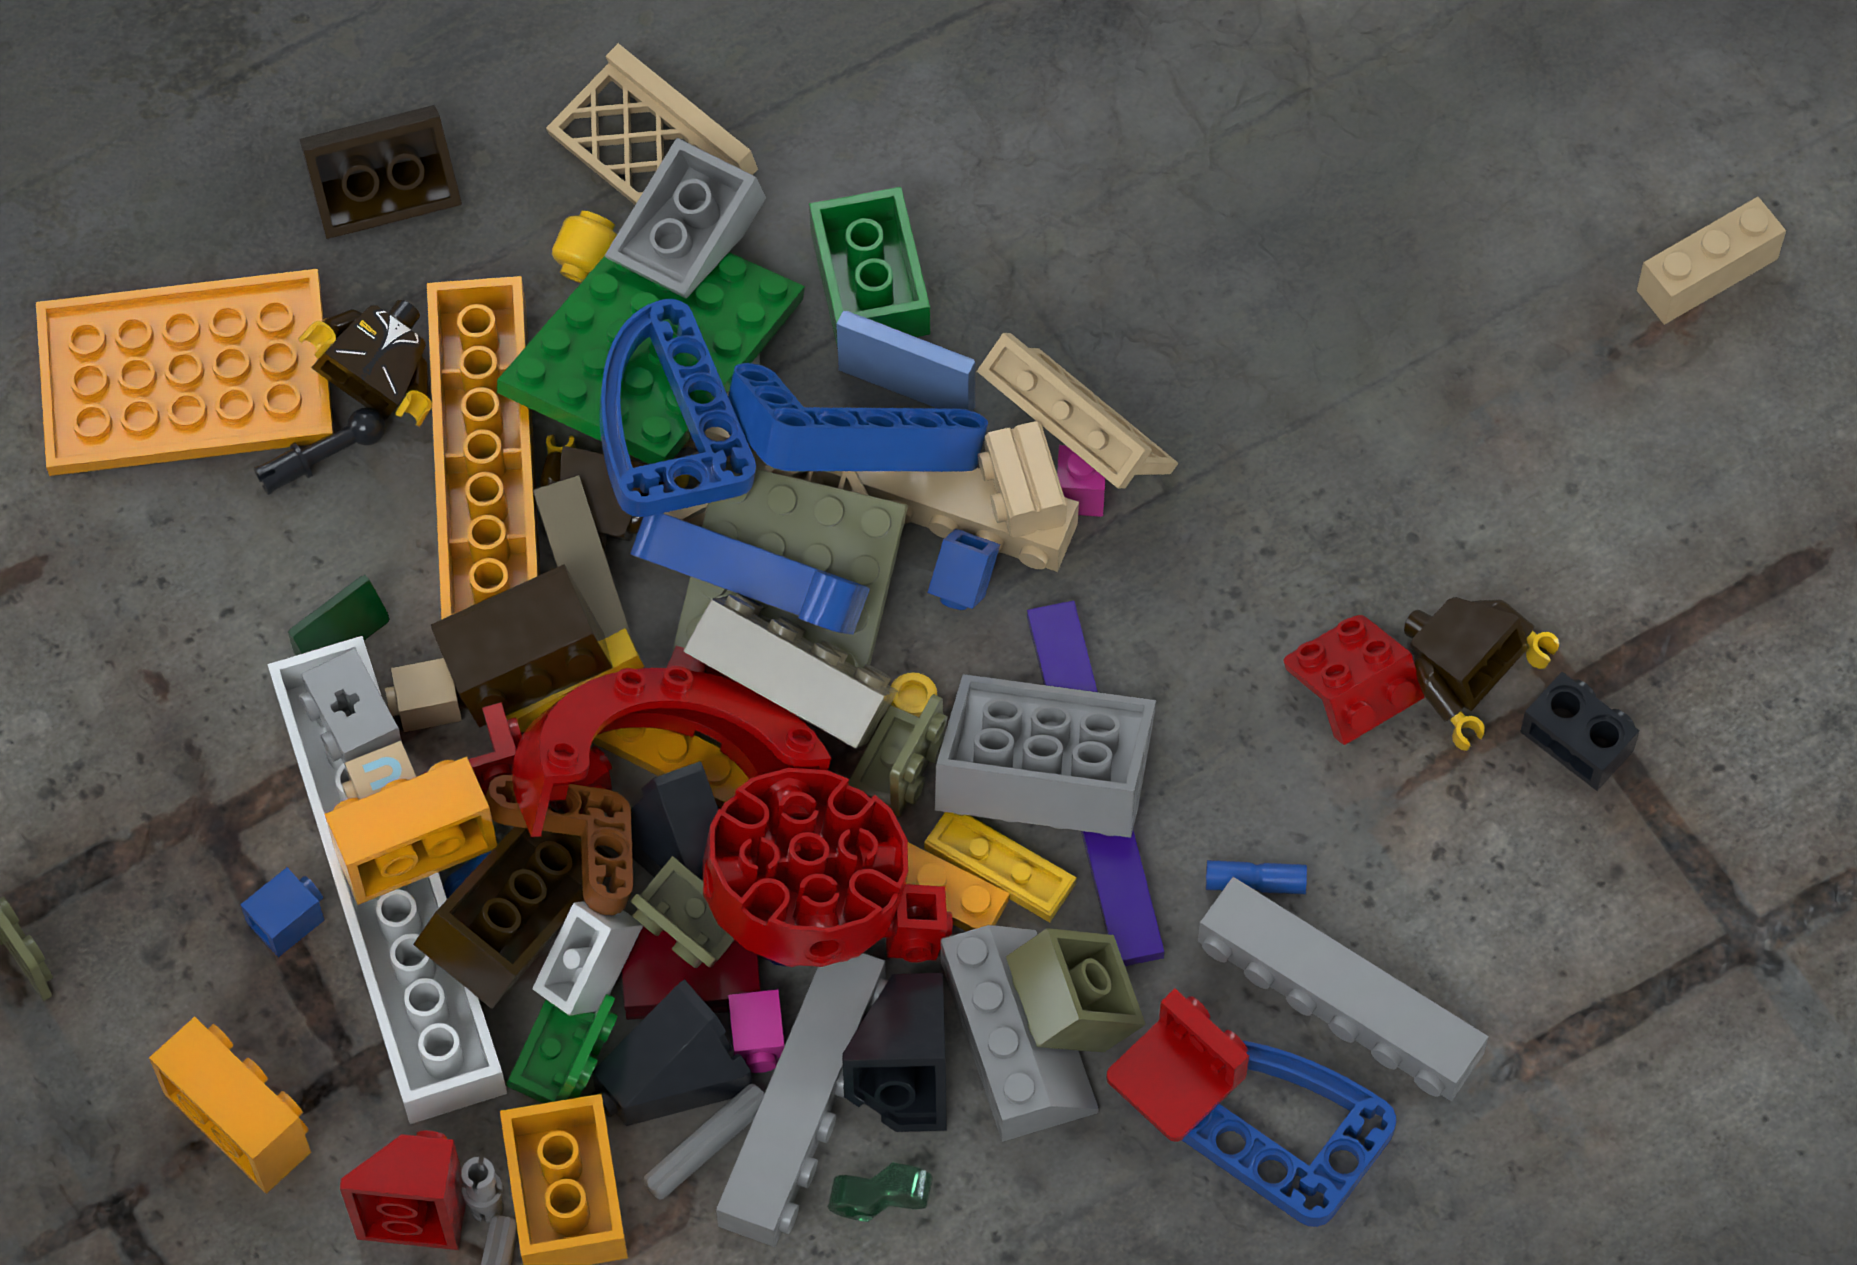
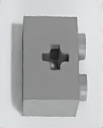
[299,648,402,767]

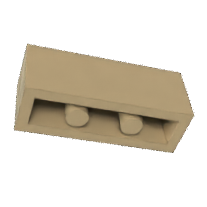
[1637,197,1786,325]

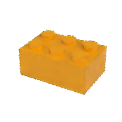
[324,757,497,905]
[149,1016,311,1194]
[500,1094,628,1265]

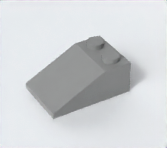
[605,138,766,298]

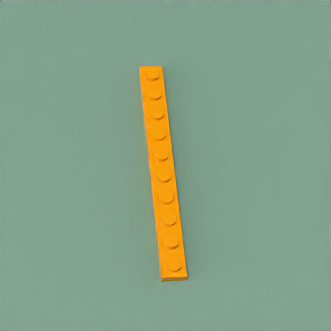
[592,728,1010,931]

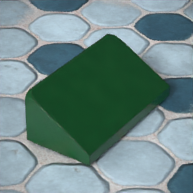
[288,575,390,656]

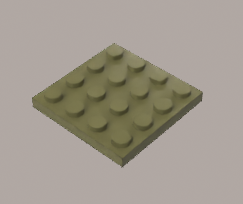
[673,462,909,668]

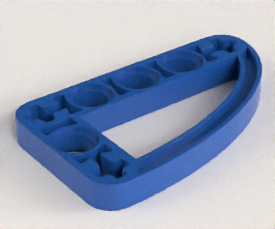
[599,299,756,517]
[1182,1041,1396,1227]

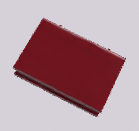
[622,926,760,1020]

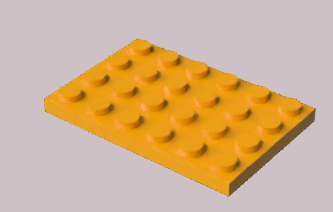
[36,269,334,476]

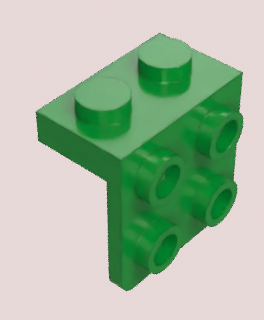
[505,994,618,1103]

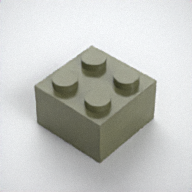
[1006,928,1146,1052]

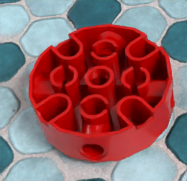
[703,768,908,967]

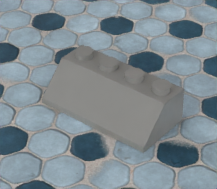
[941,925,1099,1142]

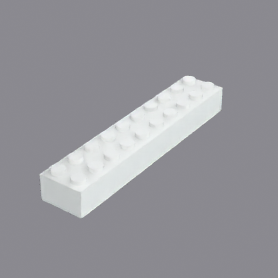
[267,636,507,1124]

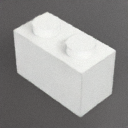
[532,901,643,1016]

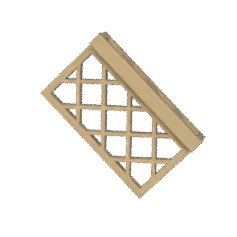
[546,43,758,205]
[976,333,1178,489]

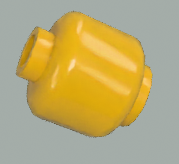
[552,210,617,283]

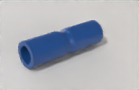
[1206,860,1307,894]

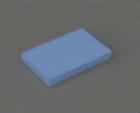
[837,311,975,411]

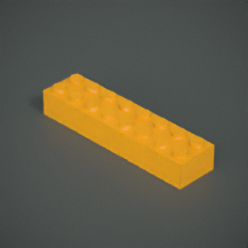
[427,276,541,620]

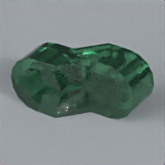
[827,1162,933,1222]

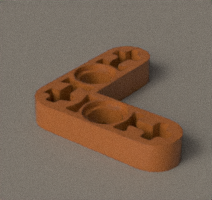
[485,775,633,915]

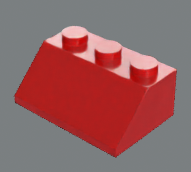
[340,1130,466,1250]

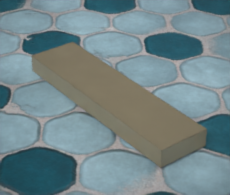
[533,475,632,639]

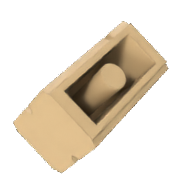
[978,421,1067,538]

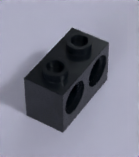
[1520,672,1640,791]

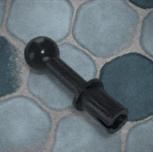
[254,407,386,495]

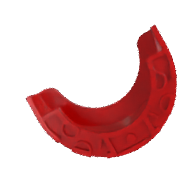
[512,666,831,837]

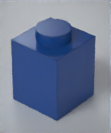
[927,529,1001,610]
[240,867,324,958]

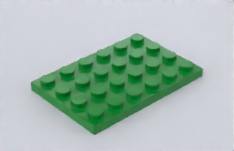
[497,252,805,464]

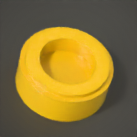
[891,672,937,717]

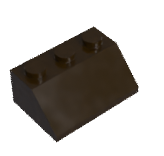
[299,105,462,239]
[431,564,613,728]

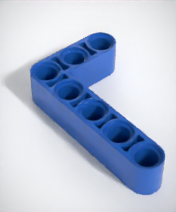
[728,363,988,472]
[630,513,870,635]

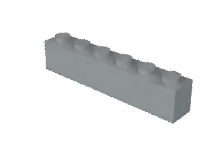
[1198,877,1489,1102]
[716,953,888,1247]

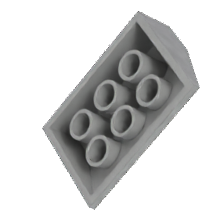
[935,674,1156,838]

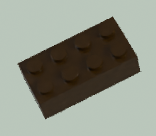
[413,805,613,1009]

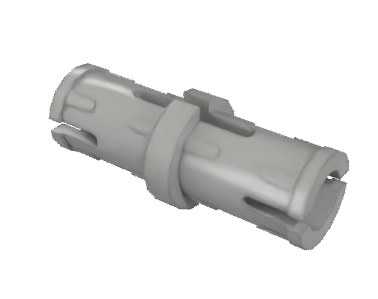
[461,1157,503,1223]

